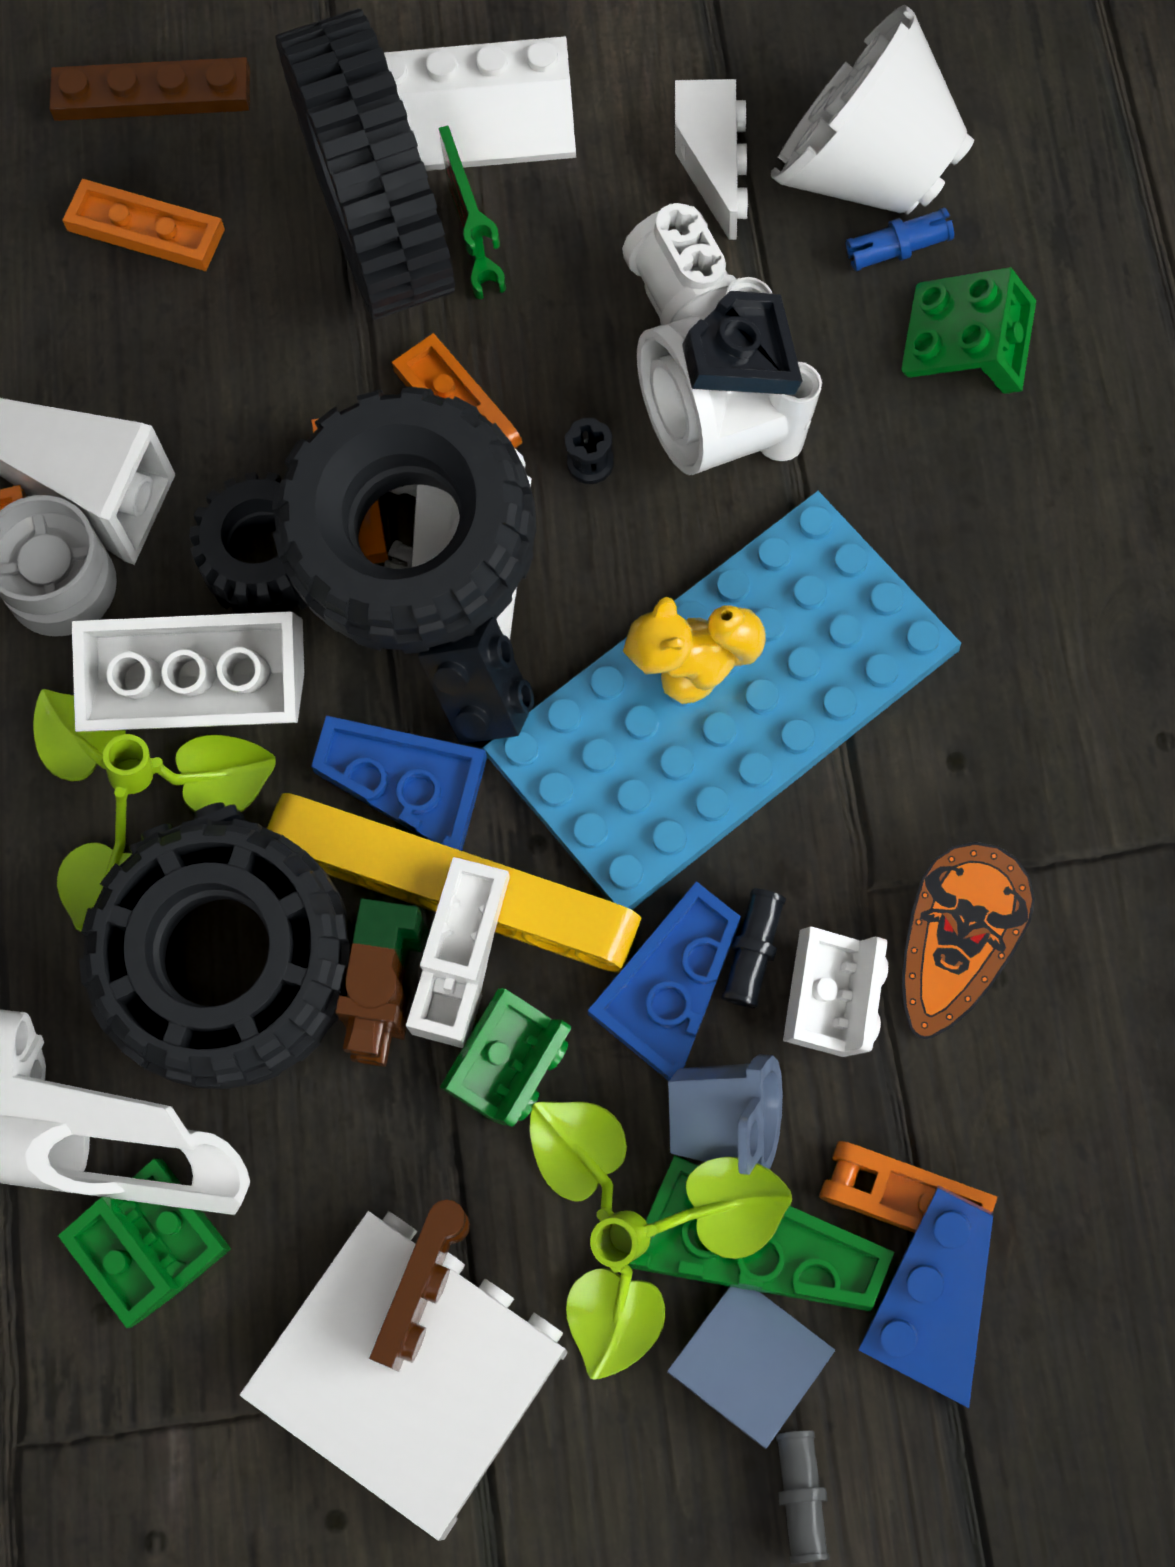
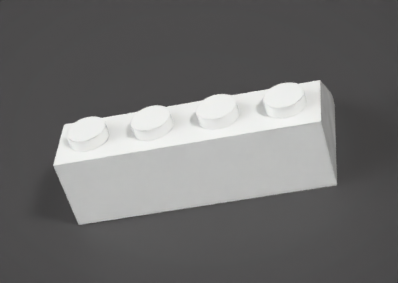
[384,36,576,171]
[72,612,304,732]

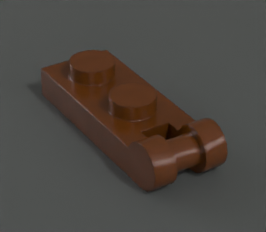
[369,1199,470,1372]

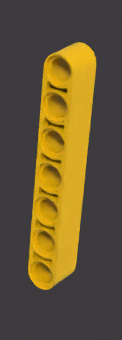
[267,793,642,972]

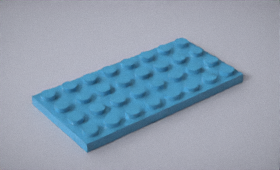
[483,491,961,910]

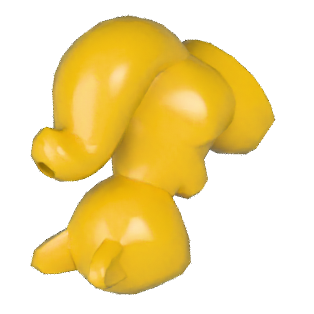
[623,597,766,704]

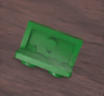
[440,988,571,1127]

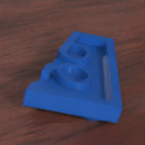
[311,716,487,851]
[859,1185,993,1408]

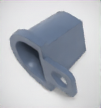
[668,1054,783,1175]

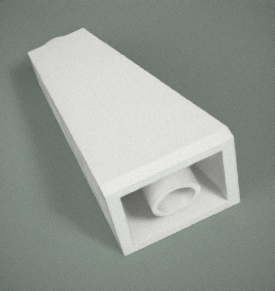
[0,398,175,565]

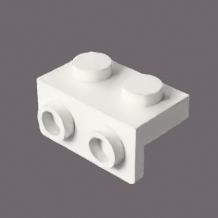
[783,926,888,1057]

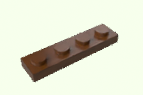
[49,57,250,121]

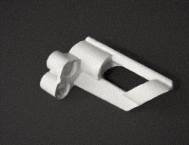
[0,1009,250,1215]

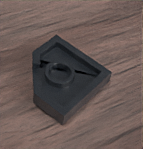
[682,291,803,395]

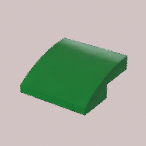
[58,1159,231,1328]

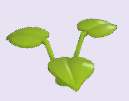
[33,689,276,931]
[530,1101,792,1380]

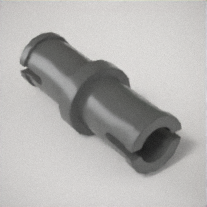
[776,1431,830,1564]

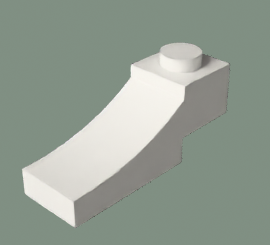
[406,857,510,1048]

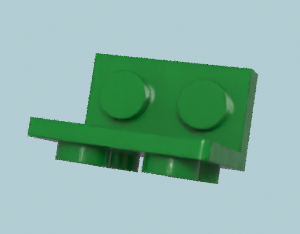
[901,267,1036,394]

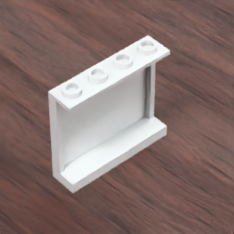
[240,1211,568,1541]

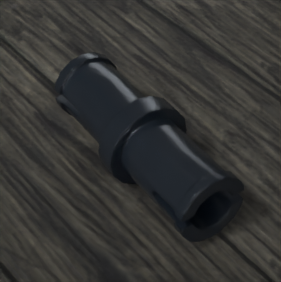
[721,888,786,1009]

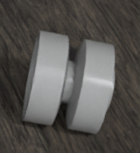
[0,495,117,636]

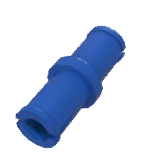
[846,207,954,272]

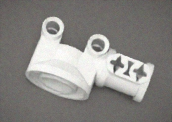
[622,203,822,475]

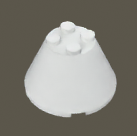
[771,5,974,215]

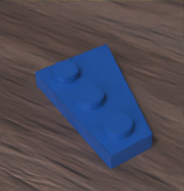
[588,881,741,1081]

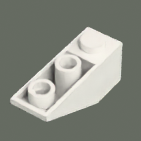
[675,79,748,240]

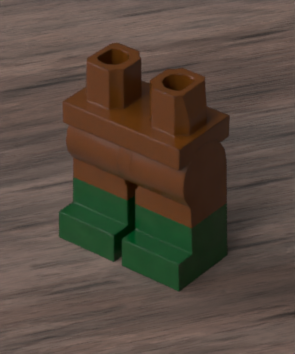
[336,898,428,1067]

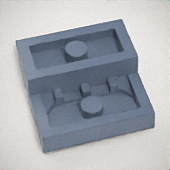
[667,1287,835,1449]

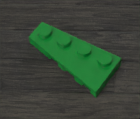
[628,1155,895,1311]

